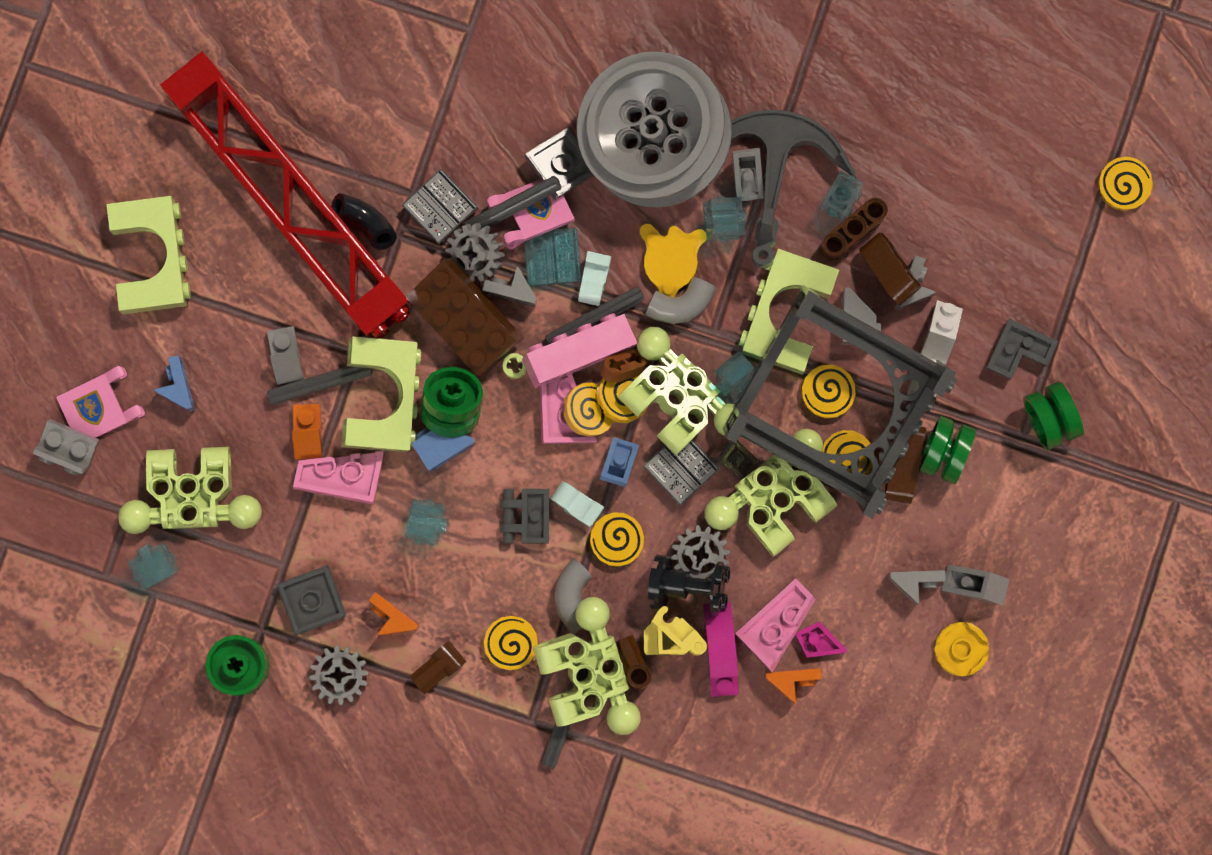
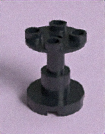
[648,554,731,617]

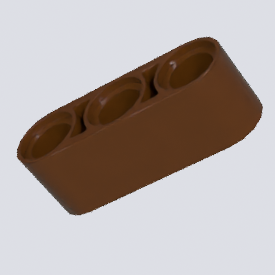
[821,197,888,260]
[859,232,921,305]
[884,422,926,504]

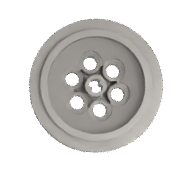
[577,52,732,208]

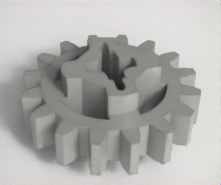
[445,223,505,282]
[671,525,730,580]
[309,646,369,705]

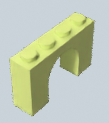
[106,196,191,314]
[739,249,839,375]
[341,336,421,452]

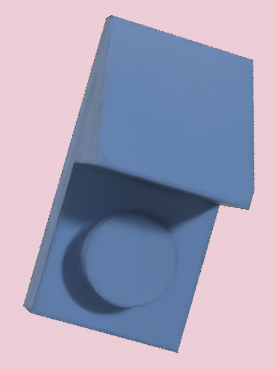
[154,355,195,412]
[600,437,639,487]

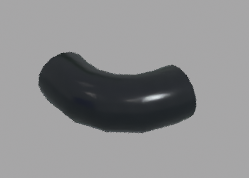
[331,193,397,250]

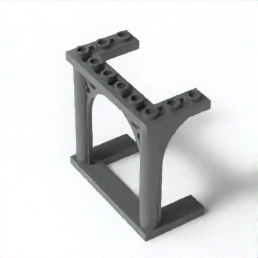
[723,285,957,519]

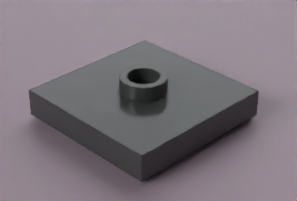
[524,127,594,200]
[276,565,347,636]

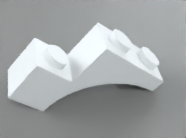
[907,300,963,397]

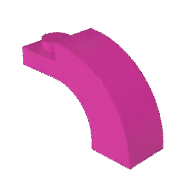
[703,602,739,697]

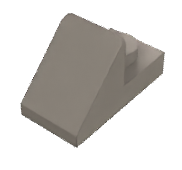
[731,148,764,202]
[894,255,936,311]
[482,266,537,307]
[267,326,304,385]
[888,570,946,605]

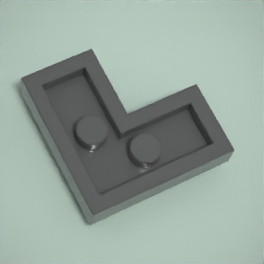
[986,319,1059,380]

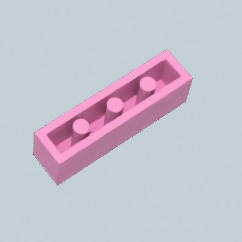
[522,313,637,389]

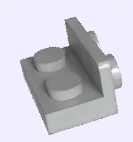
[32,419,100,475]

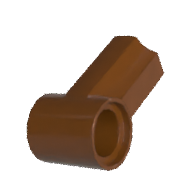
[615,635,651,691]
[409,641,467,694]

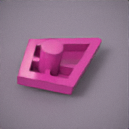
[795,621,847,658]

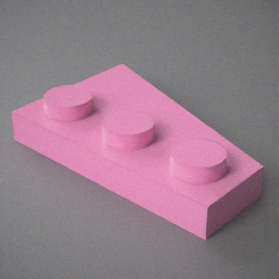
[540,374,597,444]
[293,450,385,505]
[735,579,816,673]

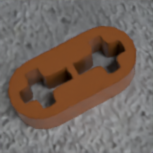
[600,349,647,383]

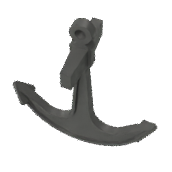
[731,110,855,269]

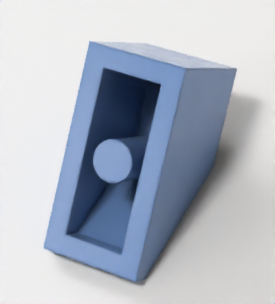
[411,428,476,473]

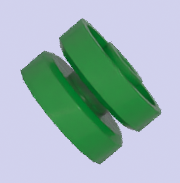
[420,367,483,438]
[1023,381,1084,451]
[919,415,976,485]
[205,635,270,696]

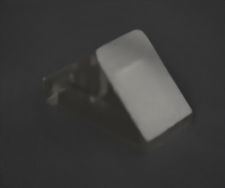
[709,436,759,481]

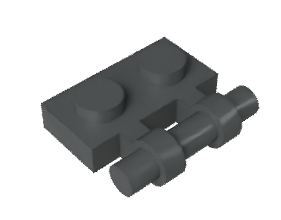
[500,489,549,544]

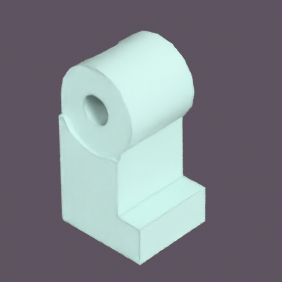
[578,251,611,306]
[550,481,604,529]

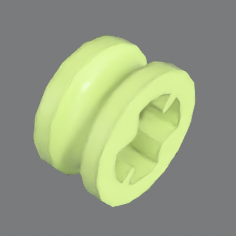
[503,353,526,379]

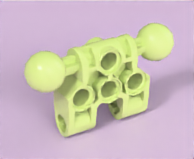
[618,327,736,455]
[704,428,837,557]
[118,447,262,534]
[533,597,641,735]

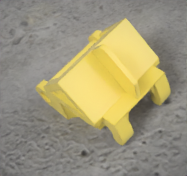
[644,606,707,656]

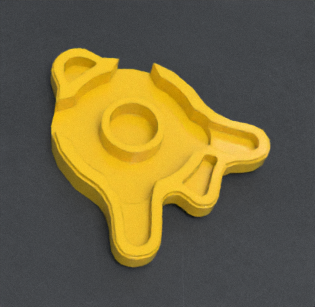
[639,224,707,297]

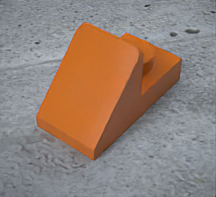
[292,404,322,460]
[369,592,420,636]
[764,668,822,704]

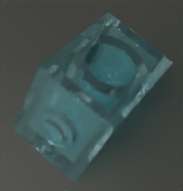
[820,170,864,221]
[703,196,747,243]
[714,351,756,403]
[405,498,449,546]
[127,542,180,591]

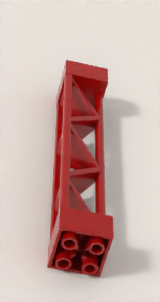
[160,51,412,339]

